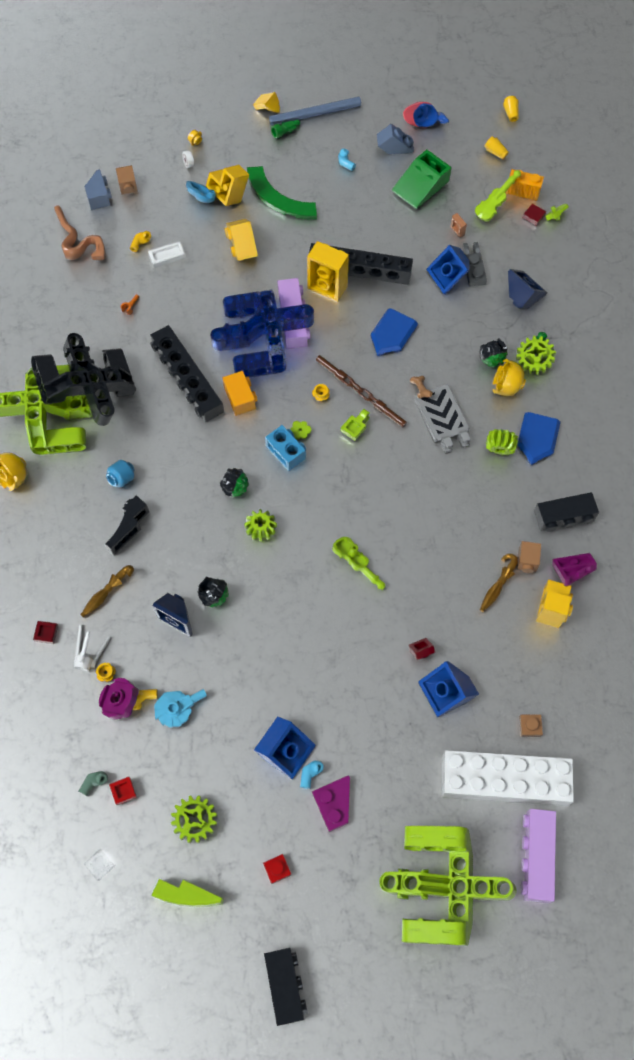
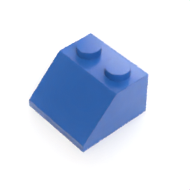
[254,716,316,779]

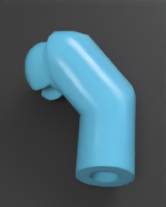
[338,148,356,171]
[300,761,324,789]

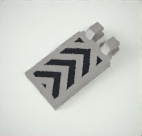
[414,384,471,454]

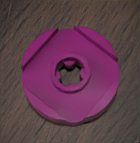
[99,678,139,720]

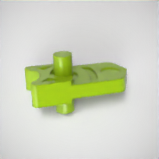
[545,204,569,221]

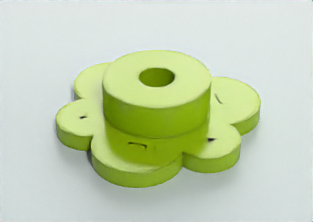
[290,421,311,440]

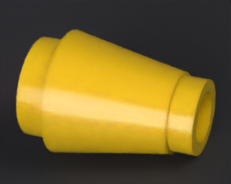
[503,96,519,122]
[484,136,509,160]

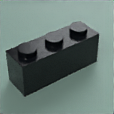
[534,492,599,532]
[264,948,308,1026]

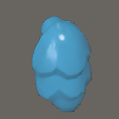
[186,181,216,203]

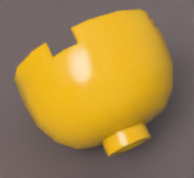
[492,359,526,397]
[0,452,27,491]

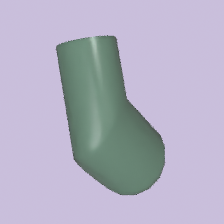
[78,771,108,796]

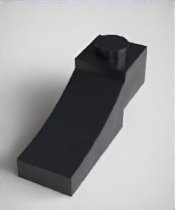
[105,495,149,556]

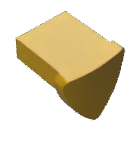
[253,92,280,113]

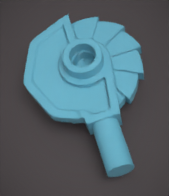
[154,689,207,728]

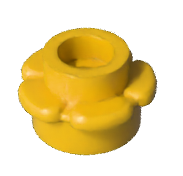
[187,130,202,146]
[312,384,330,401]
[96,663,116,682]

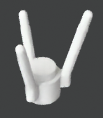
[73,625,111,672]

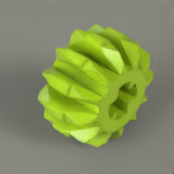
[486,429,518,456]
[244,509,277,542]

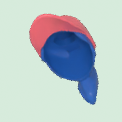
[403,102,449,127]

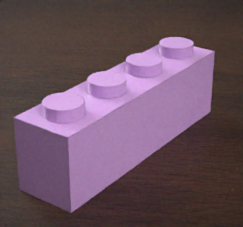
[277,278,310,349]
[521,809,556,903]

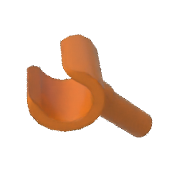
[120,294,139,315]

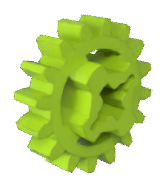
[516,336,556,375]
[171,795,217,844]

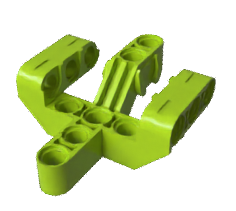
[0,364,104,455]
[379,826,517,946]

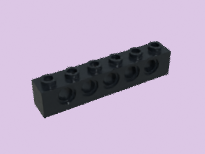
[309,243,413,285]
[150,325,224,422]

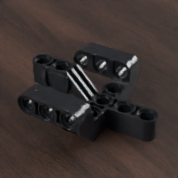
[31,333,136,426]

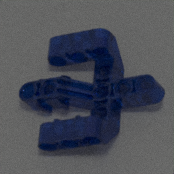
[210,289,314,378]

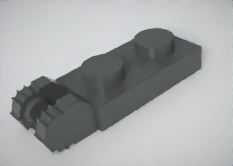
[463,242,487,287]

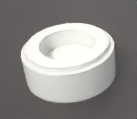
[182,150,194,168]

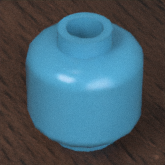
[106,460,135,488]

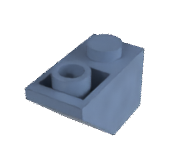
[377,124,414,154]
[84,169,112,210]

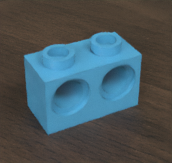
[265,425,306,471]

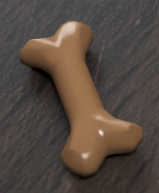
[410,376,433,399]

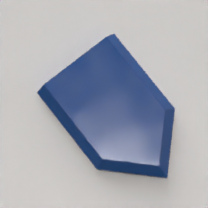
[370,308,418,356]
[517,412,561,465]

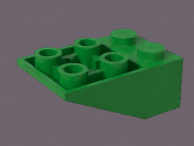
[392,149,452,209]

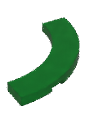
[247,166,317,220]

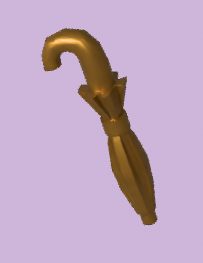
[479,553,518,612]
[80,565,134,618]

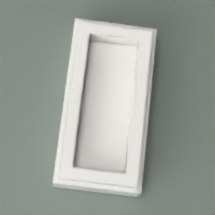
[148,241,186,268]

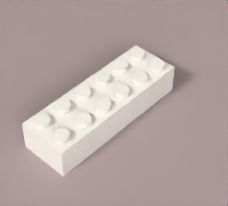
[442,750,574,806]

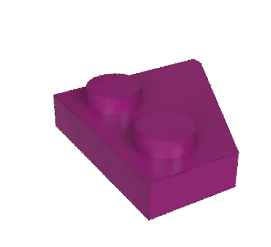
[552,553,597,586]
[312,775,350,832]

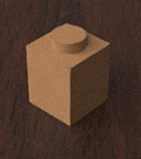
[116,165,138,195]
[517,541,541,573]

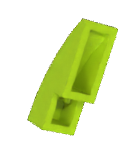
[151,879,224,907]

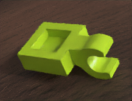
[340,409,370,441]

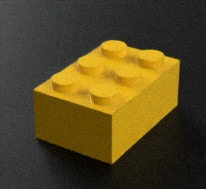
[307,241,349,302]

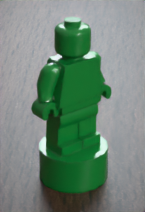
[271,119,300,139]

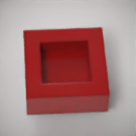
[109,777,137,805]
[263,854,291,884]

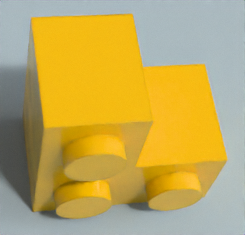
[206,165,249,206]
[224,219,258,261]
[536,579,573,628]

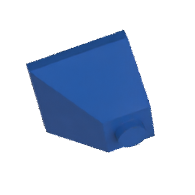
[426,244,469,295]
[418,661,479,717]

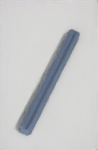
[269,96,361,126]

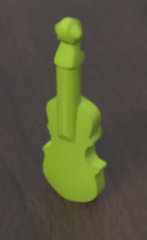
[475,170,521,222]
[332,537,385,590]

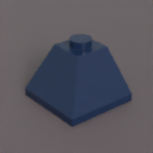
[508,269,548,309]
[152,593,193,637]

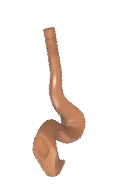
[54,205,105,260]

